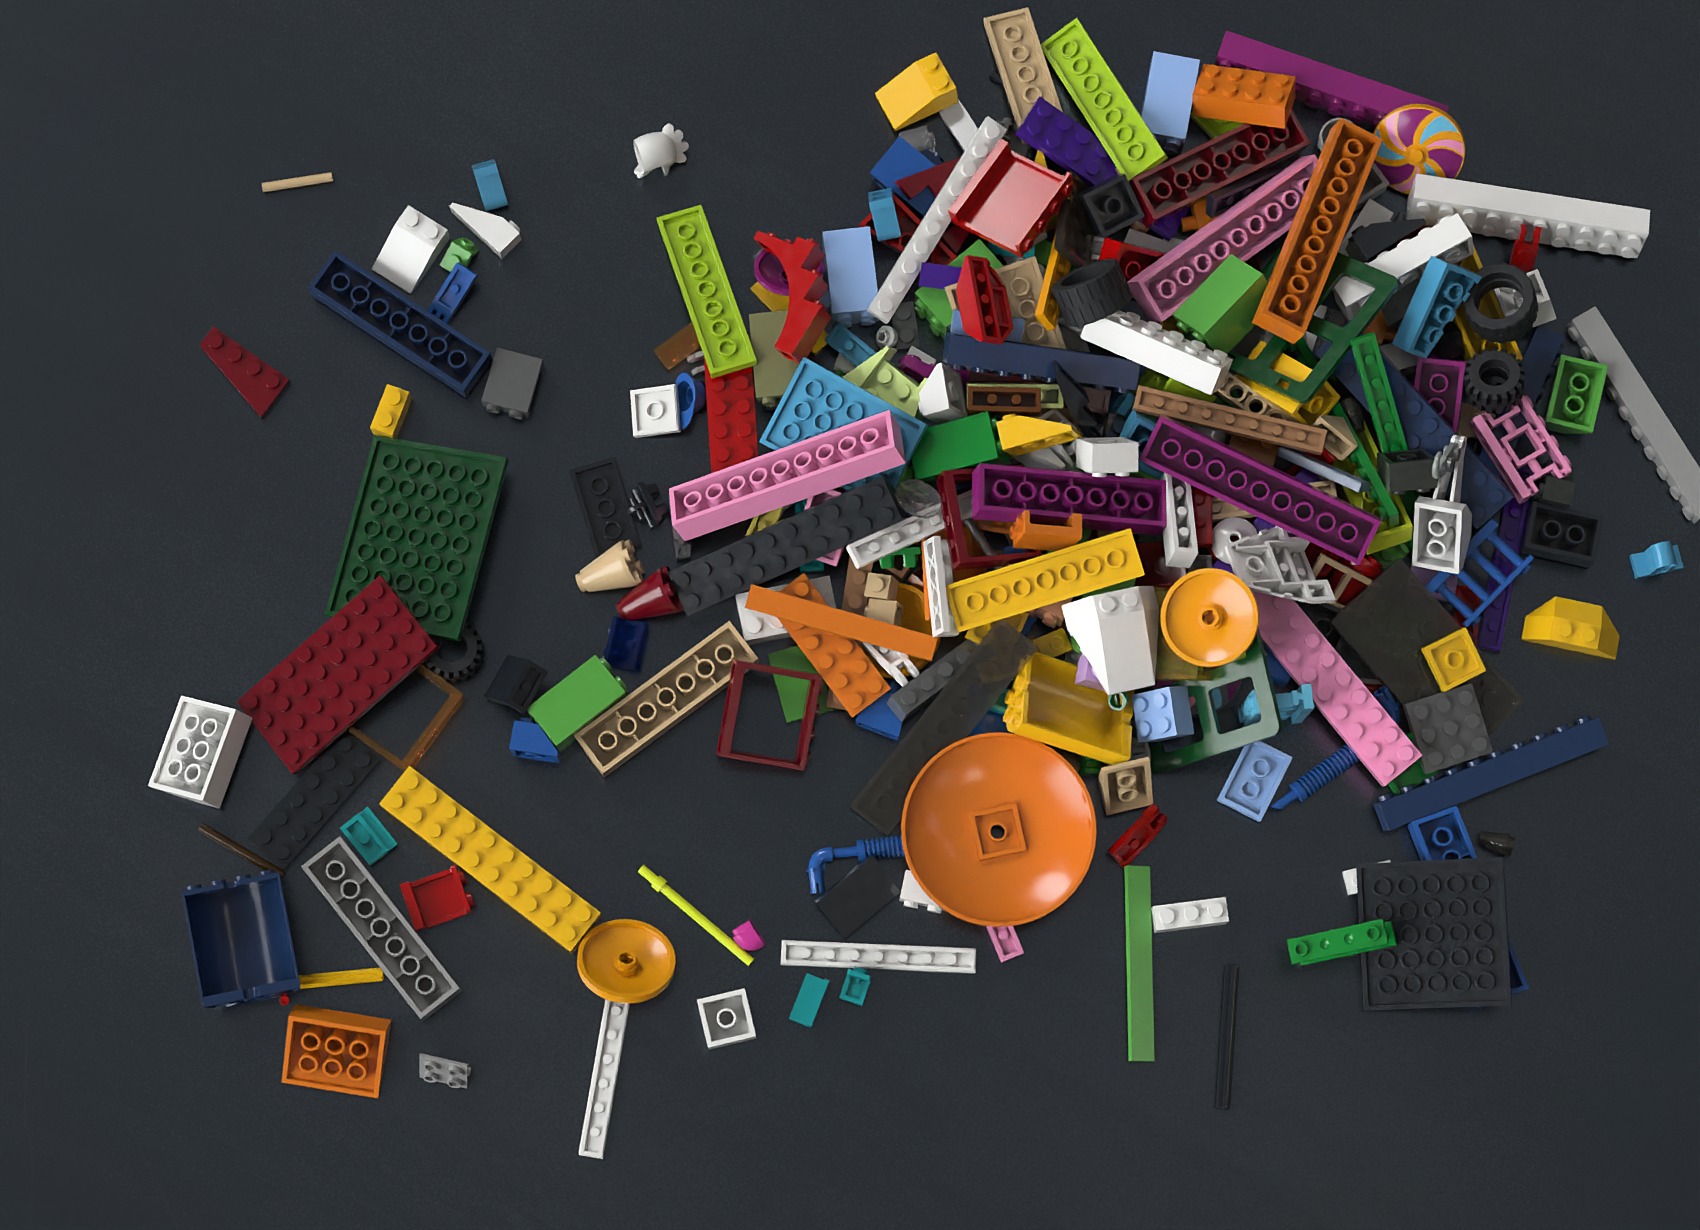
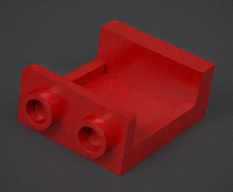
[399,865,475,933]

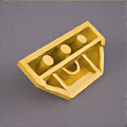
[1521,596,1620,660]

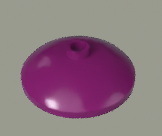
[754,250,825,296]

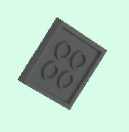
[1403,683,1493,774]

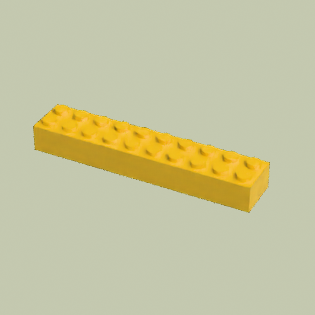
[379,766,602,954]

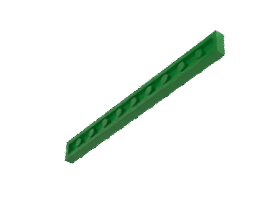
[1350,332,1421,555]
[1288,336,1399,528]

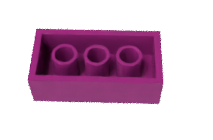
[1414,356,1467,433]

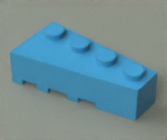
[1392,256,1482,359]

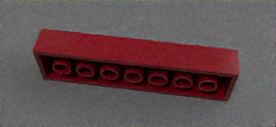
[1129,109,1311,228]

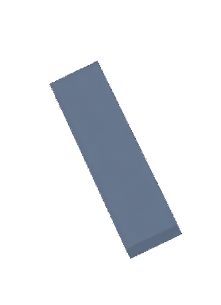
[1276,446,1371,492]

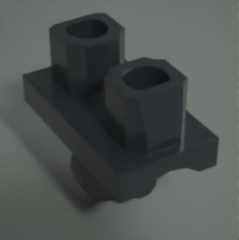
[627,481,670,529]

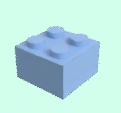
[1131,686,1194,743]

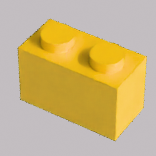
[370,384,412,439]

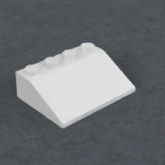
[148,696,252,809]

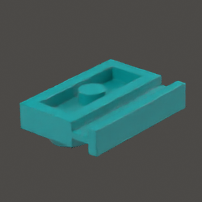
[340,806,398,867]

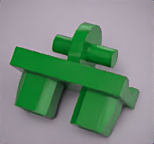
[879,545,920,569]

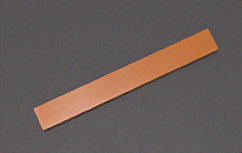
[745,584,938,661]

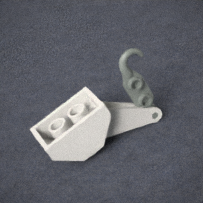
[1412,435,1472,574]

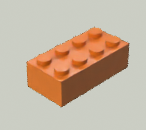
[1192,64,1296,129]

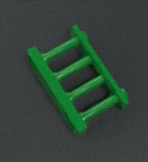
[1287,919,1397,966]

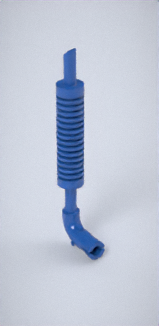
[1270,686,1400,809]
[806,835,904,894]

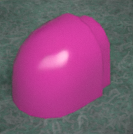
[732,919,766,951]

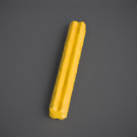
[299,968,384,989]

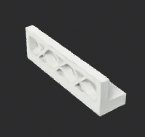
[923,536,959,637]

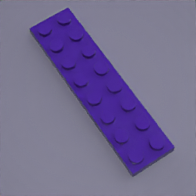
[1015,96,1191,241]

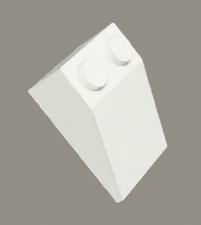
[372,205,450,295]

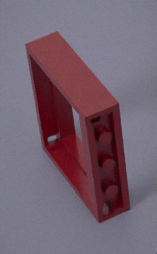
[936,465,1042,570]
[716,659,823,771]

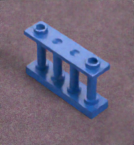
[1423,518,1534,627]

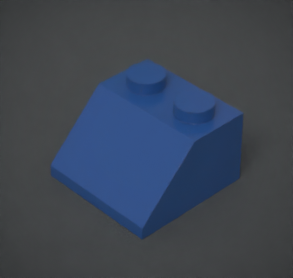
[509,718,561,764]

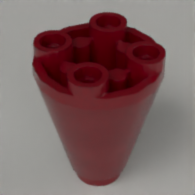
[616,565,684,620]

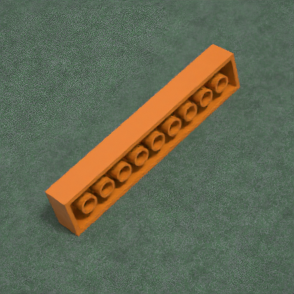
[1252,118,1383,344]

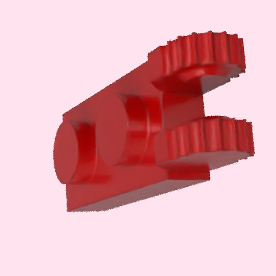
[1509,224,1541,273]
[1107,804,1168,868]

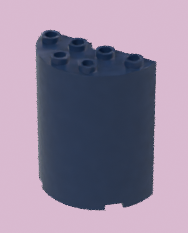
[182,869,301,1008]

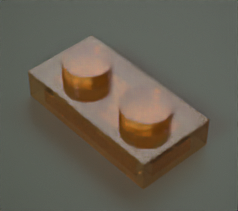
[654,323,700,371]

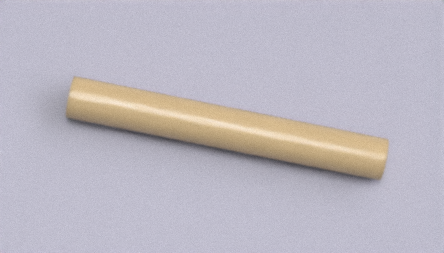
[262,172,333,192]

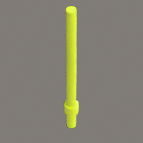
[638,865,754,966]

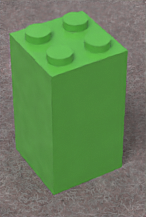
[914,239,1004,340]
[1173,254,1268,354]
[527,655,628,753]

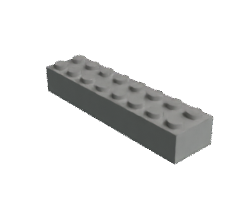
[301,836,462,1021]

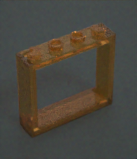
[346,664,466,772]

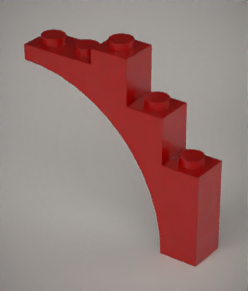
[753,231,831,364]

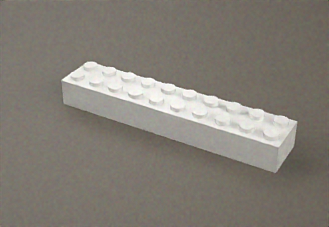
[1405,173,1650,258]

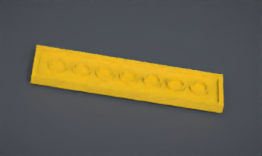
[945,528,1145,633]

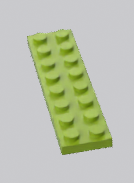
[1040,18,1168,182]
[657,205,757,378]

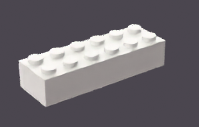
[1333,213,1474,321]
[1080,310,1233,395]

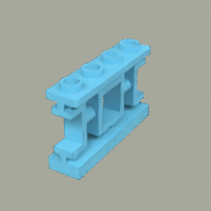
[1238,684,1314,727]

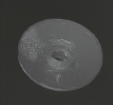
[895,479,942,518]

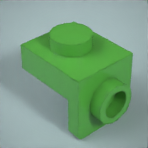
[440,238,479,272]

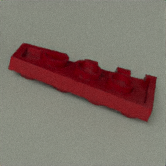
[200,326,291,419]

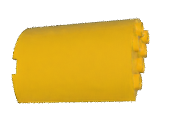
[1003,649,1134,765]

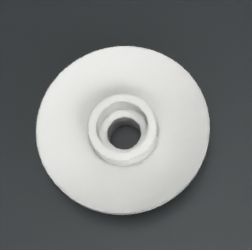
[1211,517,1258,564]

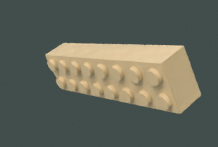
[574,621,759,778]

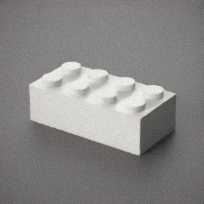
[735,576,836,645]

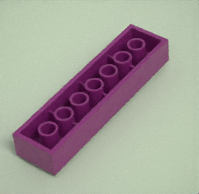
[972,463,1167,535]

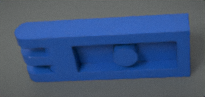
[427,262,478,324]

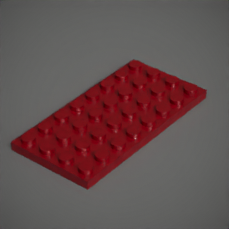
[237,575,440,775]

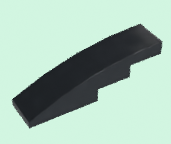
[1052,360,1102,438]

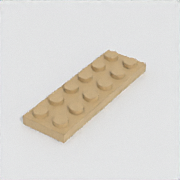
[983,7,1063,144]

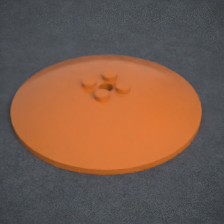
[901,733,1096,927]

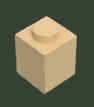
[864,573,899,601]
[864,598,904,627]

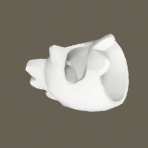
[633,123,689,178]

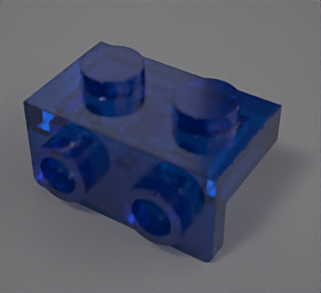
[603,616,649,671]

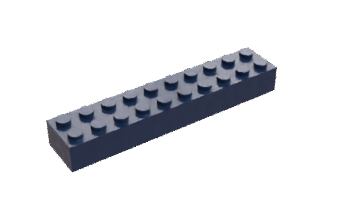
[1315,320,1515,529]

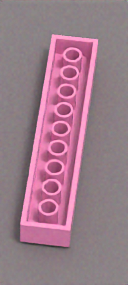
[1127,154,1318,322]
[669,410,906,541]
[1252,591,1422,786]

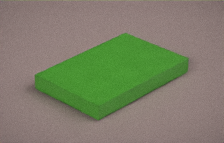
[768,646,833,724]

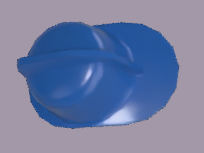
[675,373,706,430]

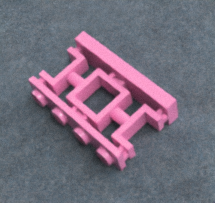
[1469,395,1572,505]

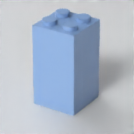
[1141,51,1200,155]
[823,226,879,328]

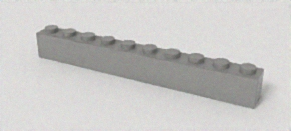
[1567,306,1700,524]

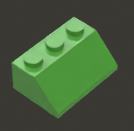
[1544,355,1608,434]

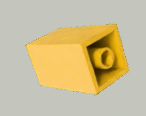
[1234,340,1340,426]

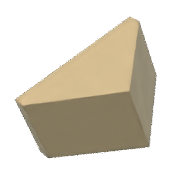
[1310,415,1358,461]

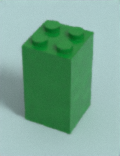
[911,411,1012,486]

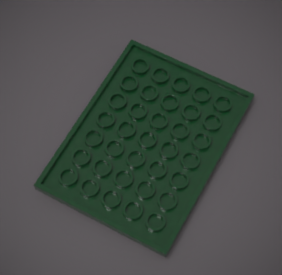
[324,435,509,642]

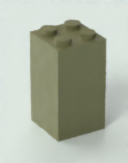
[749,310,799,410]

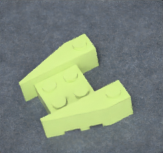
[842,346,928,421]

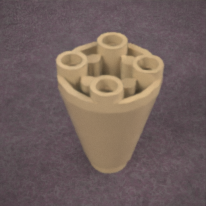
[575,539,645,592]

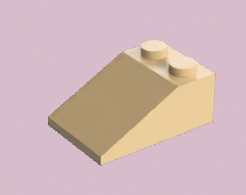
[1098,757,1153,816]

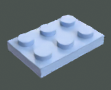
[1217,741,1293,822]

